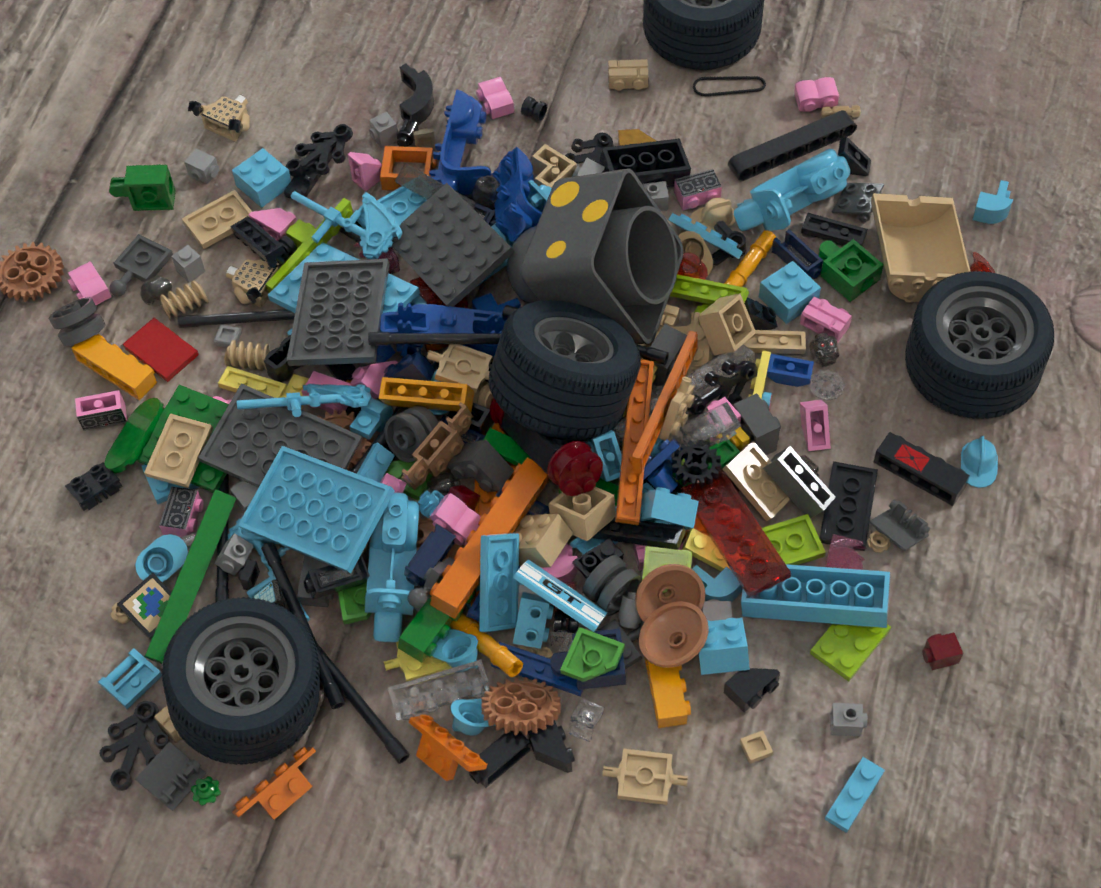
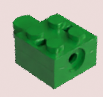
[109,164,176,211]
[818,239,884,302]

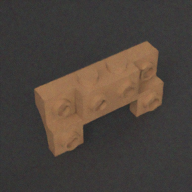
[401,402,473,490]

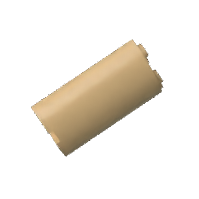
[871,193,970,303]

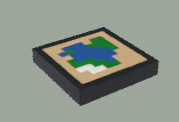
[117,572,171,639]

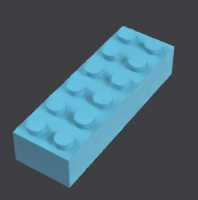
[741,562,890,628]

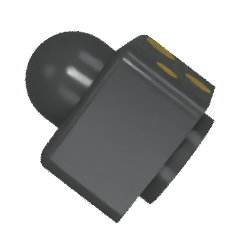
[507,169,683,344]

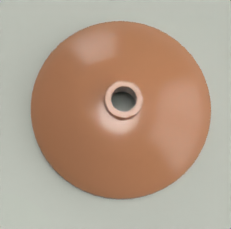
[635,564,705,622]
[639,601,709,668]

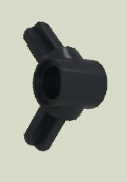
[712,221,746,266]

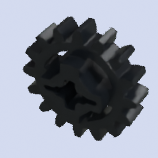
[671,440,722,488]

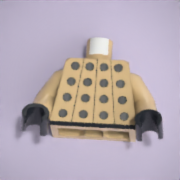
[188,95,250,142]
[226,253,287,308]

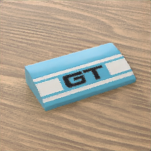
[513,559,608,632]

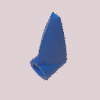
[647,455,678,493]

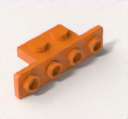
[408,714,487,781]
[232,746,316,820]

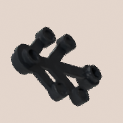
[286,124,353,177]
[565,132,613,164]
[687,360,757,414]
[99,701,170,791]

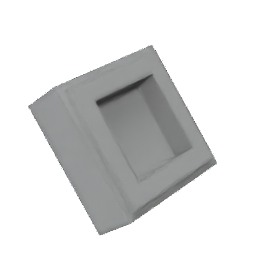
[214,324,242,348]

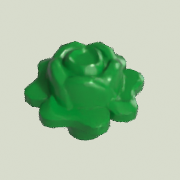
[191,776,221,806]

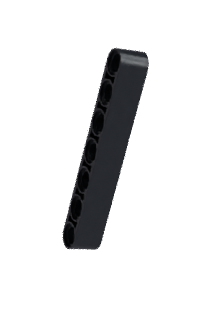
[728,110,857,181]

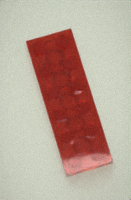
[681,469,791,597]

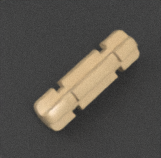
[821,105,861,118]

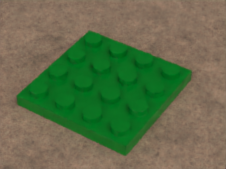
[137,385,229,493]

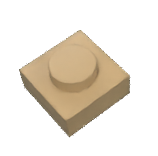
[740,730,773,764]

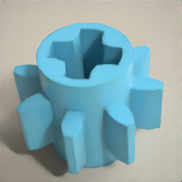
[418,490,444,518]

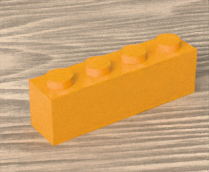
[71,334,157,401]
[379,377,475,412]
[644,656,691,728]

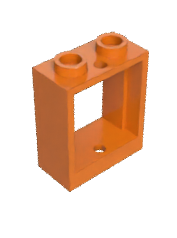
[380,146,437,191]

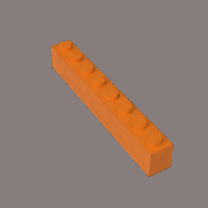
[429,457,549,619]

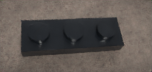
[801,213,868,246]

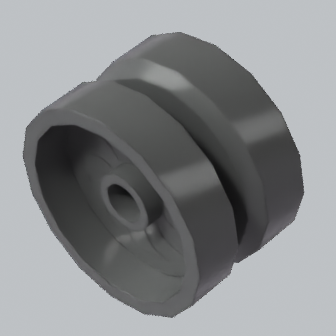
[49,297,106,346]
[384,405,439,462]
[582,555,642,616]

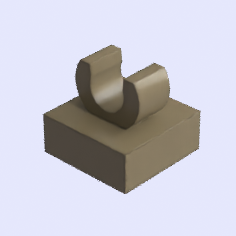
[413,128,436,150]

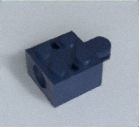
[550,629,626,690]

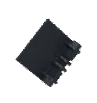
[65,462,123,511]

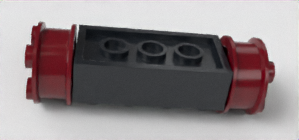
[490,398,603,496]

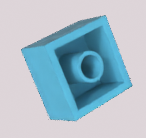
[232,148,291,208]
[759,261,821,324]
[640,487,699,530]
[698,618,750,675]

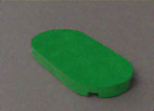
[105,398,165,473]

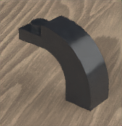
[399,63,434,125]

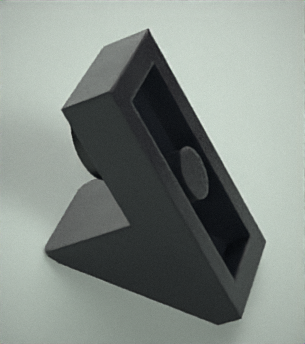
[838,137,871,176]

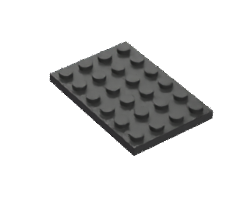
[392,183,515,307]
[287,259,389,366]
[198,383,362,488]

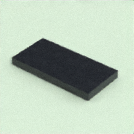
[819,461,878,551]

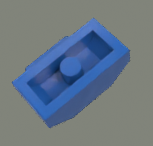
[767,354,814,387]

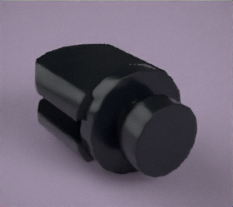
[397,119,419,147]

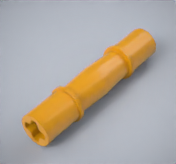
[724,230,776,287]
[449,613,523,677]

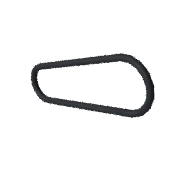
[693,76,766,96]

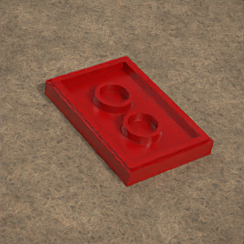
[123,318,199,382]

